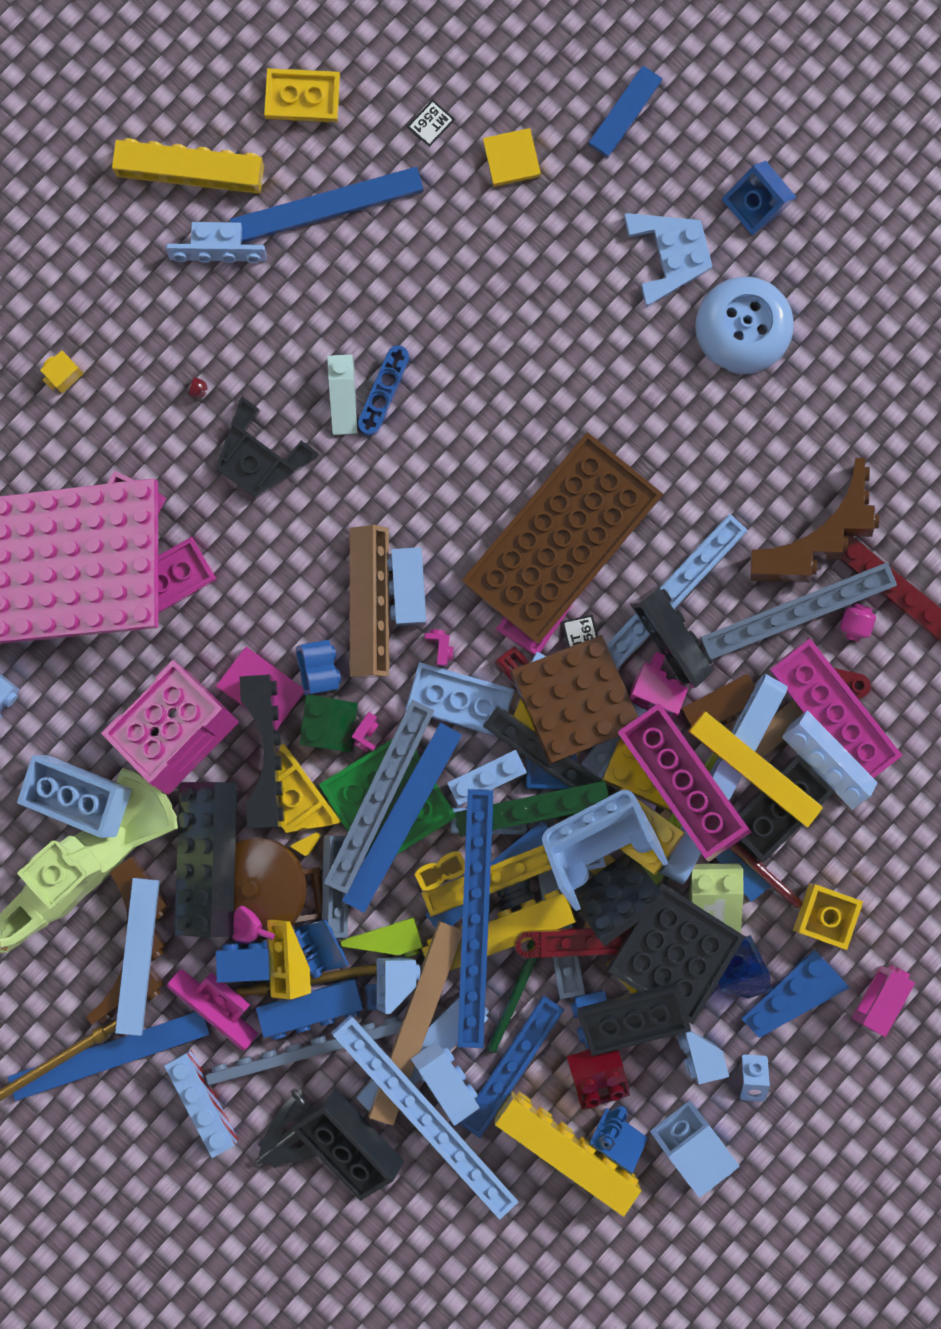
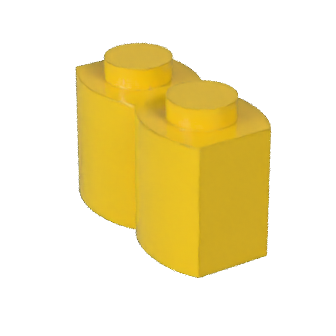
[415,851,465,891]

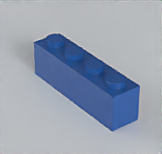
[256,978,364,1040]

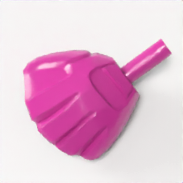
[232,906,275,944]

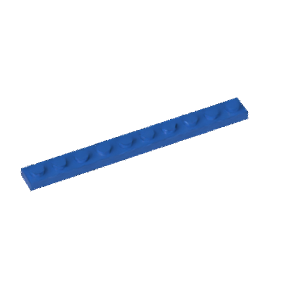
[458,789,494,1048]

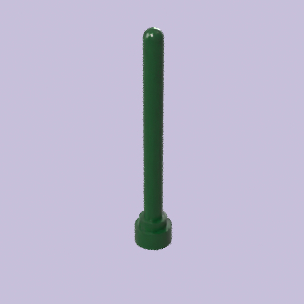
[487,939,541,1053]

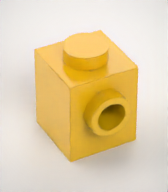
[40,350,84,393]

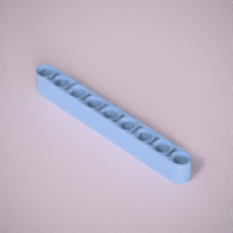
[659,674,788,885]

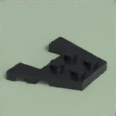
[216,396,319,499]

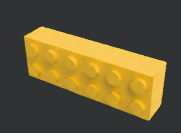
[494,1091,642,1217]

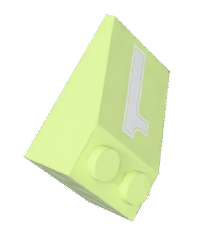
[689,863,744,933]

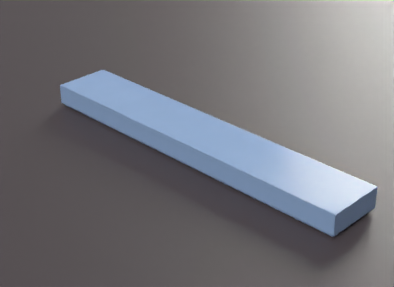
[115,878,160,1036]

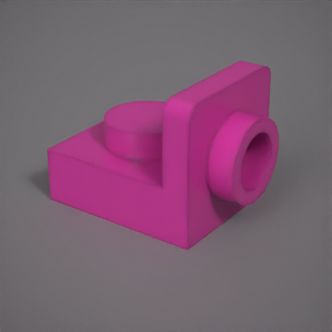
[352,712,379,752]

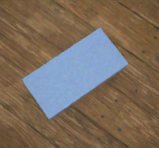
[405,662,515,736]

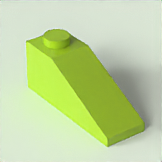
[341,917,423,958]

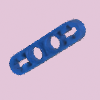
[358,345,409,437]

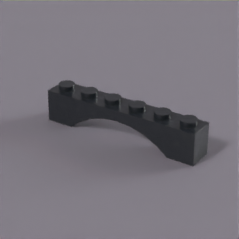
[239,674,285,829]

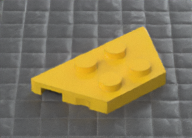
[277,744,341,833]

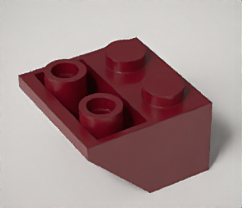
[566,1049,630,1110]

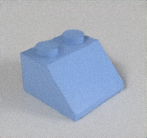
[377,957,420,1014]

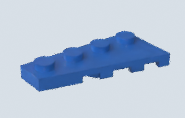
[741,949,850,1038]

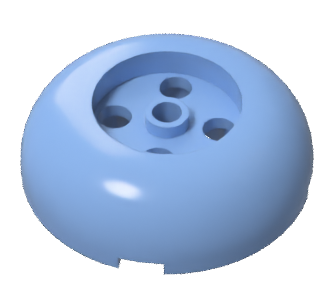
[695,276,794,374]

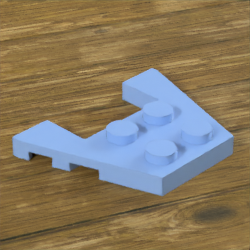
[624,213,713,307]

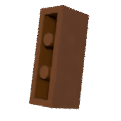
[680,673,755,730]

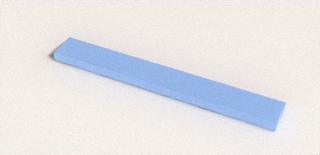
[606,514,748,669]

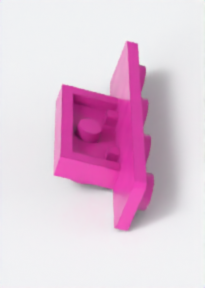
[167,969,258,1051]

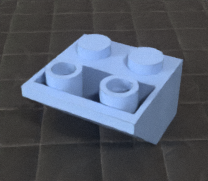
[677,1030,729,1084]

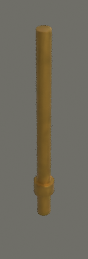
[236,963,377,997]
[0,1019,117,1101]

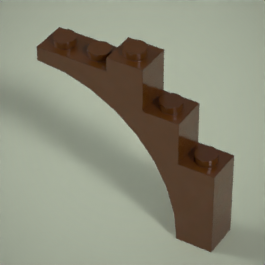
[750,458,879,583]
[86,857,170,1025]

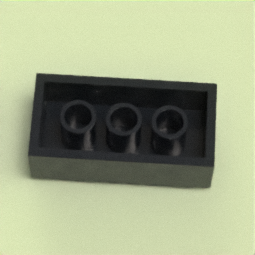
[737,755,835,863]

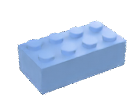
[17,755,132,838]

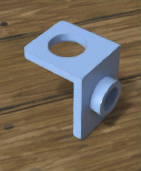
[740,1055,770,1101]

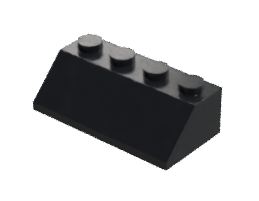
[630,587,714,688]
[291,1088,404,1201]

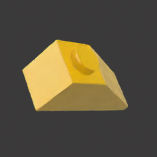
[267,920,311,1000]

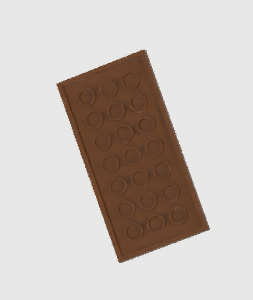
[461,432,663,645]

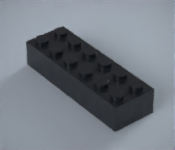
[175,782,237,938]

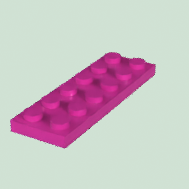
[769,638,903,778]

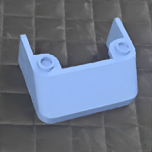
[542,790,669,911]

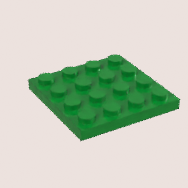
[319,739,456,859]

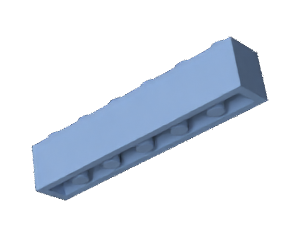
[357,995,489,1111]

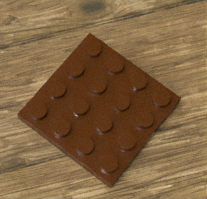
[510,635,638,764]

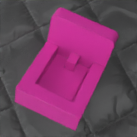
[424,629,454,667]

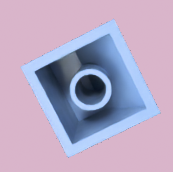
[650,1100,740,1198]

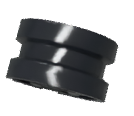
[496,878,536,910]

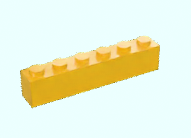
[112,138,264,194]
[422,889,576,971]

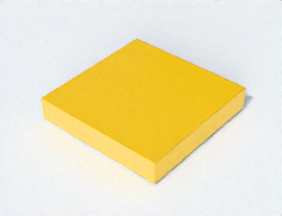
[483,128,541,187]

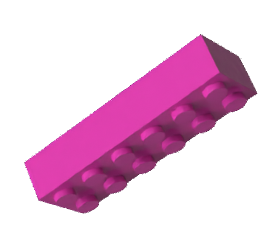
[618,703,751,862]

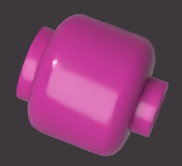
[840,603,876,642]

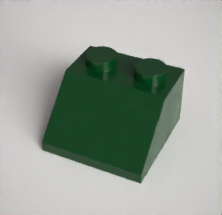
[299,695,358,752]

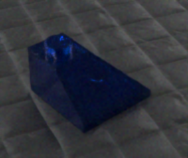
[718,935,772,999]

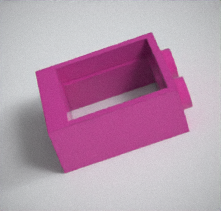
[851,965,915,1037]

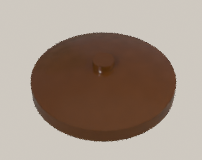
[233,838,306,940]

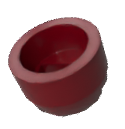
[188,377,208,398]

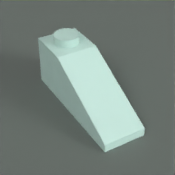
[327,355,358,436]

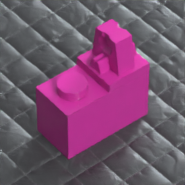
[629,652,688,720]

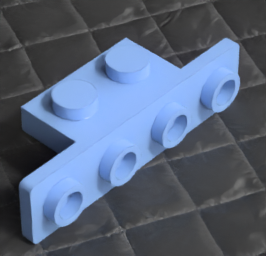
[166,222,267,263]

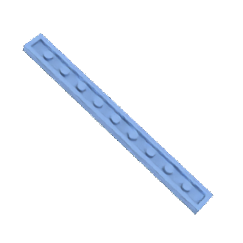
[331,1015,518,1220]

